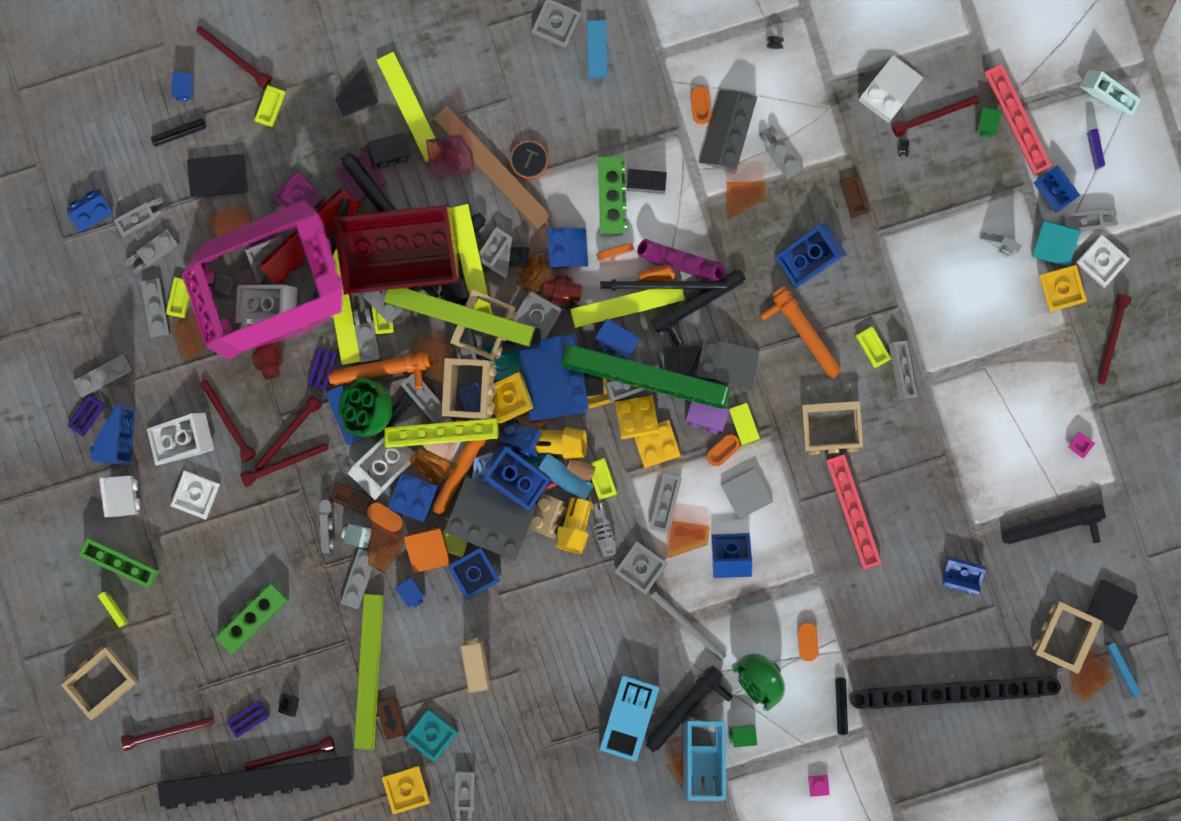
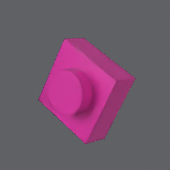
[1067,432,1095,459]
[808,775,830,797]

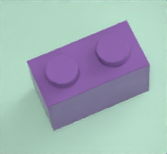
[685,401,729,434]

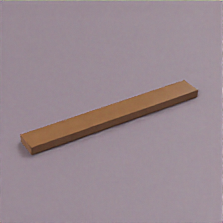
[434,106,552,230]

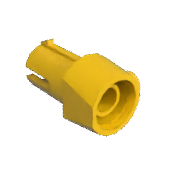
[534,427,587,459]
[556,498,593,554]

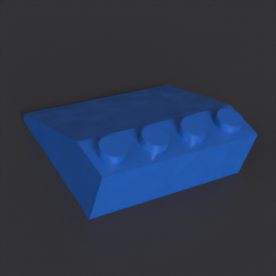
[518,334,589,421]
[90,404,135,466]

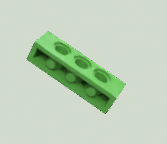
[598,156,627,235]
[78,538,161,588]
[216,584,289,655]

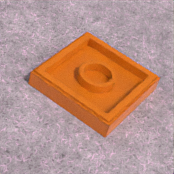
[403,527,451,573]

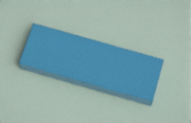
[587,20,607,78]
[537,453,594,500]
[1105,642,1141,697]

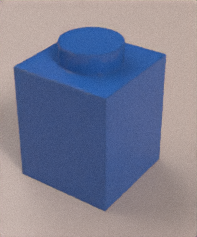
[171,72,195,102]
[395,577,425,608]

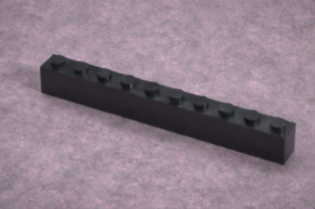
[157,756,354,809]

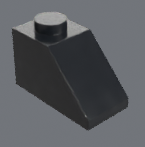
[439,278,469,304]

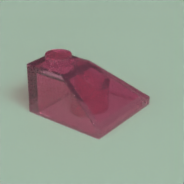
[426,135,475,178]

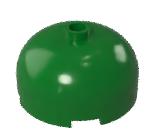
[338,378,393,437]
[732,653,785,711]

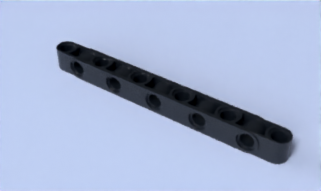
[849,677,1061,709]

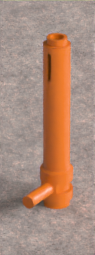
[760,286,841,378]
[328,351,432,390]
[431,417,487,515]

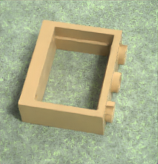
[450,289,518,361]
[442,358,497,419]
[801,401,863,455]
[1032,601,1102,674]
[461,638,491,693]
[61,647,138,721]

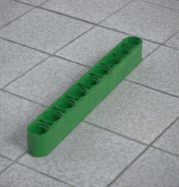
[561,345,730,409]

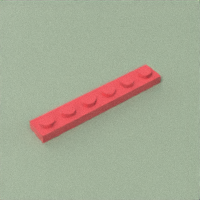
[984,64,1052,176]
[826,454,882,570]

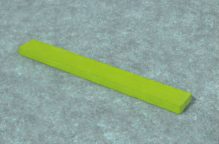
[384,288,535,346]
[354,594,384,750]

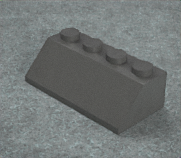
[699,90,757,173]

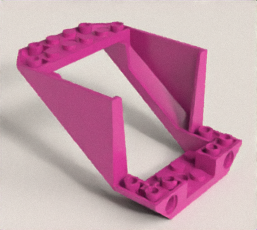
[182,200,343,360]

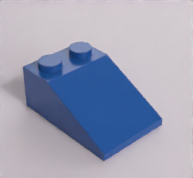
[775,223,848,288]
[478,446,551,511]

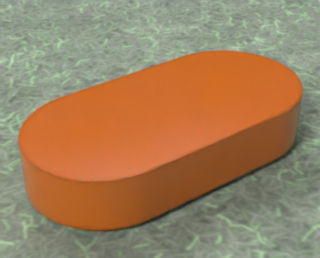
[690,86,712,125]
[596,243,635,261]
[638,265,675,281]
[706,434,740,466]
[367,503,403,532]
[797,622,819,661]

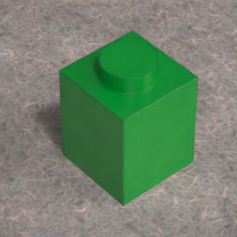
[976,107,1001,138]
[728,724,757,748]

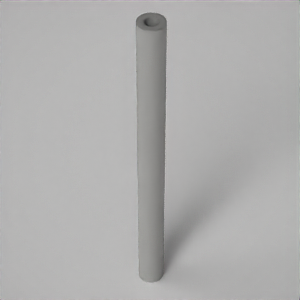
[650,591,727,661]

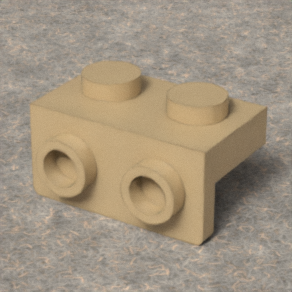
[528,493,569,539]

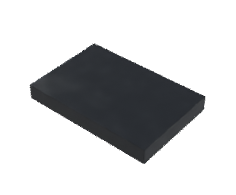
[187,154,248,198]

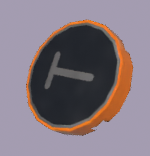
[510,140,548,179]

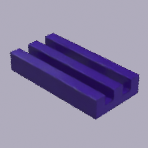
[1087,129,1106,170]
[308,348,337,390]
[67,394,106,437]
[226,701,270,738]

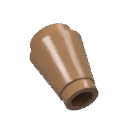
[565,459,596,481]

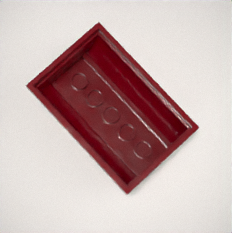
[332,204,459,295]

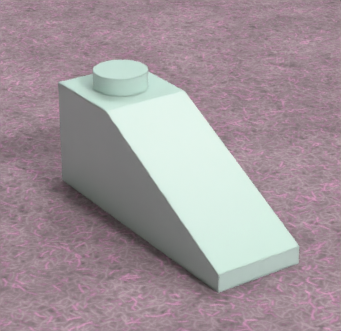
[1080,70,1141,116]
[342,524,372,548]

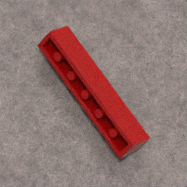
[257,187,360,285]

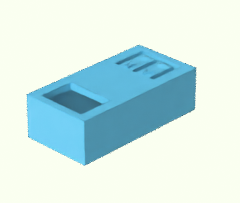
[599,675,660,762]
[683,721,726,801]

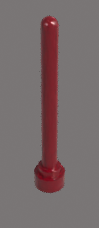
[196,26,273,89]
[891,96,979,137]
[1098,294,1132,385]
[201,380,257,462]
[255,395,322,470]
[240,443,329,487]
[121,718,214,751]
[244,736,335,770]

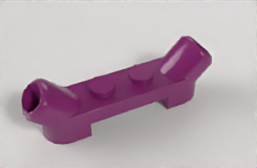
[637,239,724,281]

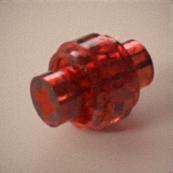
[541,274,582,306]
[251,343,284,379]

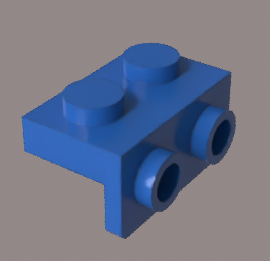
[1033,165,1080,213]
[67,189,113,232]
[457,381,494,420]
[498,421,542,458]
[942,557,986,595]

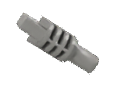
[592,503,616,557]

